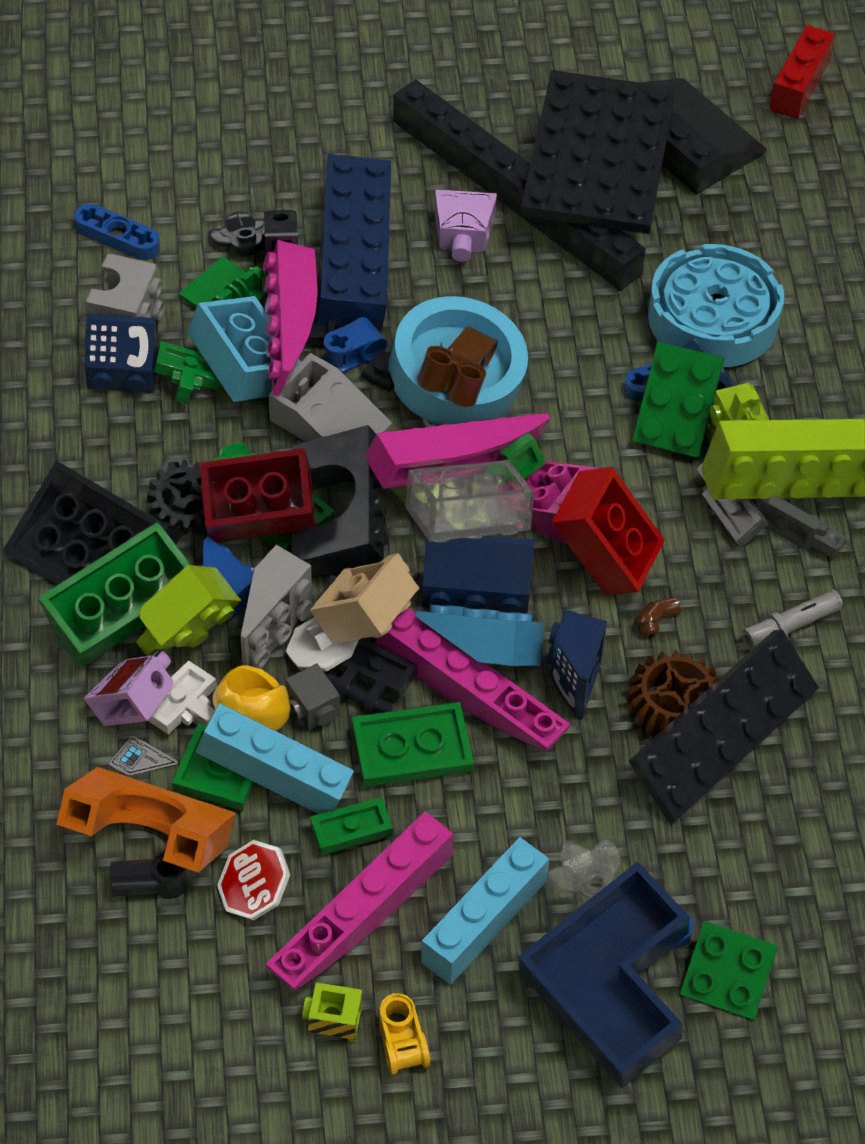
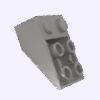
[269,353,392,442]
[241,545,313,669]

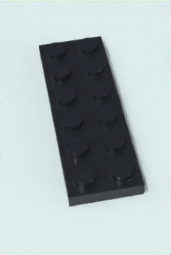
[629,629,819,821]

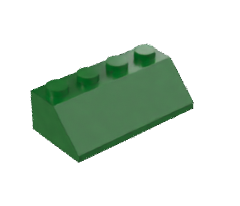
[38,522,191,669]

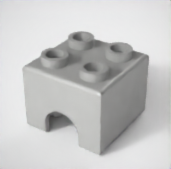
[85,254,164,321]

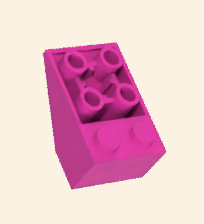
[492,461,599,544]

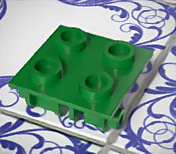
[178,256,268,308]
[680,920,778,1020]

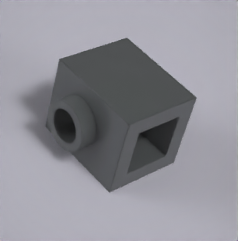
[286,663,340,731]

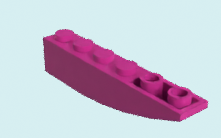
[263,240,318,396]
[365,413,550,489]
[375,607,570,752]
[266,811,453,991]

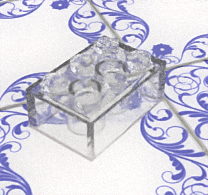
[406,460,534,542]

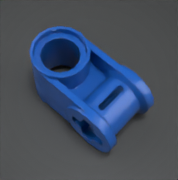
[323,317,388,374]

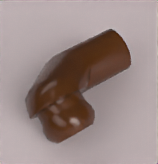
[637,597,681,635]

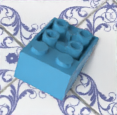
[416,605,545,666]

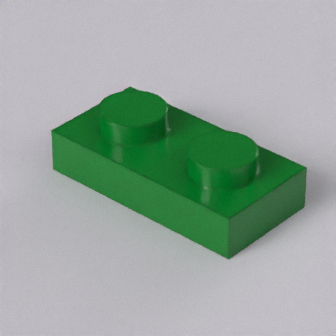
[310,797,393,856]

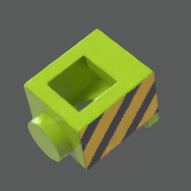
[302,982,363,1043]

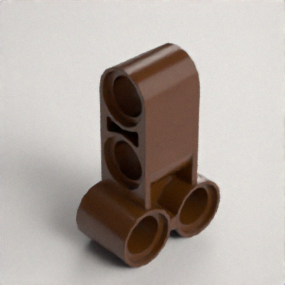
[417,326,498,407]

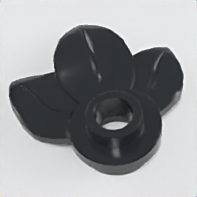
[209,212,265,256]

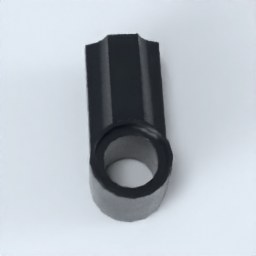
[110,851,187,899]

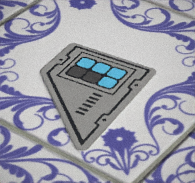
[109,736,178,776]

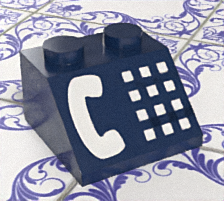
[85,314,158,393]
[547,610,607,719]

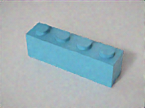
[196,703,354,814]
[421,837,550,985]

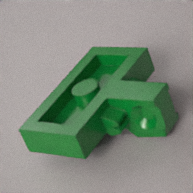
[153,341,221,404]

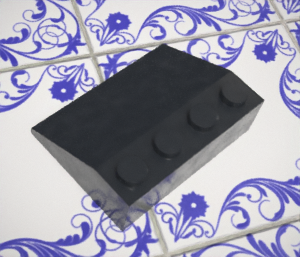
[639,78,767,195]
[2,460,182,585]

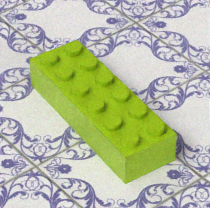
[701,419,865,500]

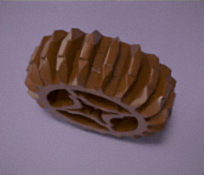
[626,650,720,736]

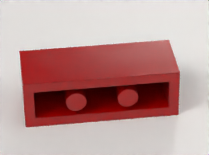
[769,25,835,119]

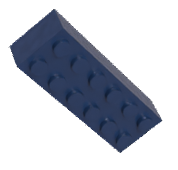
[316,154,391,331]

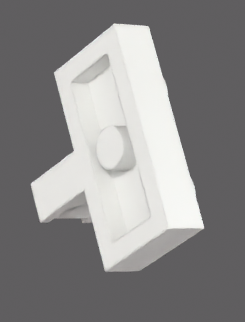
[148,661,217,735]

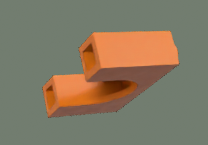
[56,767,236,873]

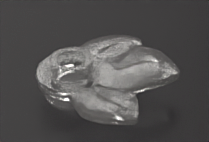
[549,838,621,900]

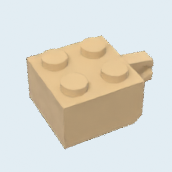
[310,553,419,644]

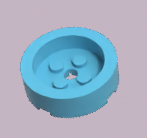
[648,244,784,367]
[388,296,528,425]

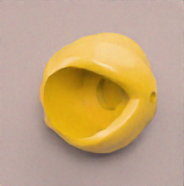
[213,665,291,731]

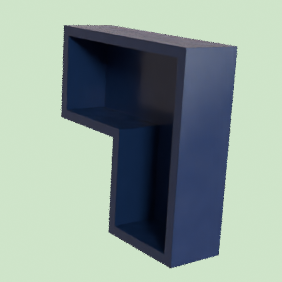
[518,861,690,1088]

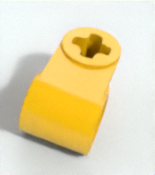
[379,993,431,1076]

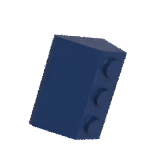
[421,530,534,614]

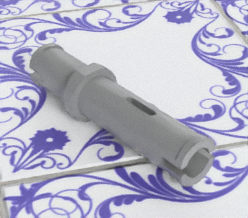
[741,589,843,650]

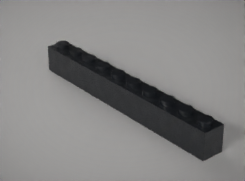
[393,79,646,291]

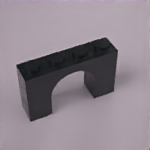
[292,425,388,579]

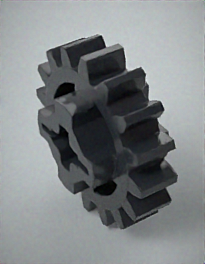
[147,460,205,535]

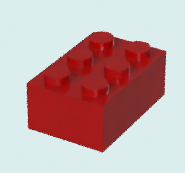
[551,467,665,595]

